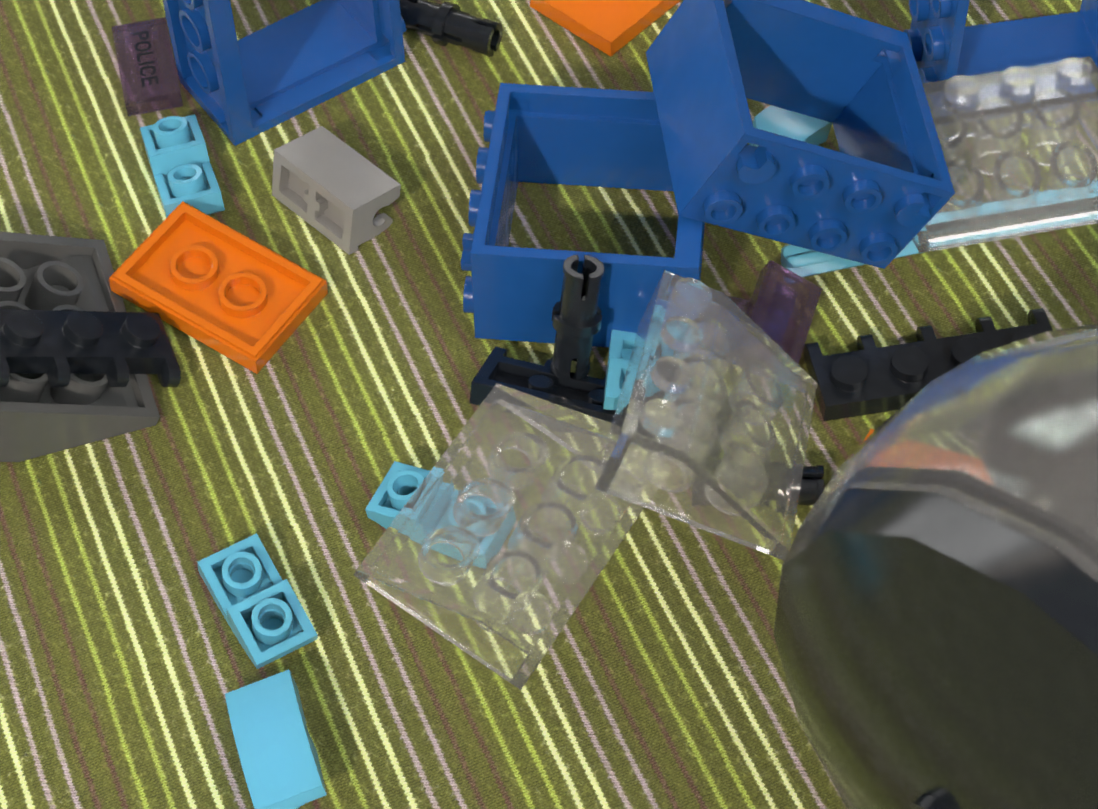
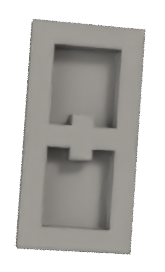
[272,126,401,255]

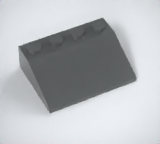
[0,232,160,462]

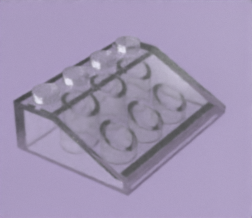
[912,57,1098,253]
[595,270,817,561]
[354,383,674,690]

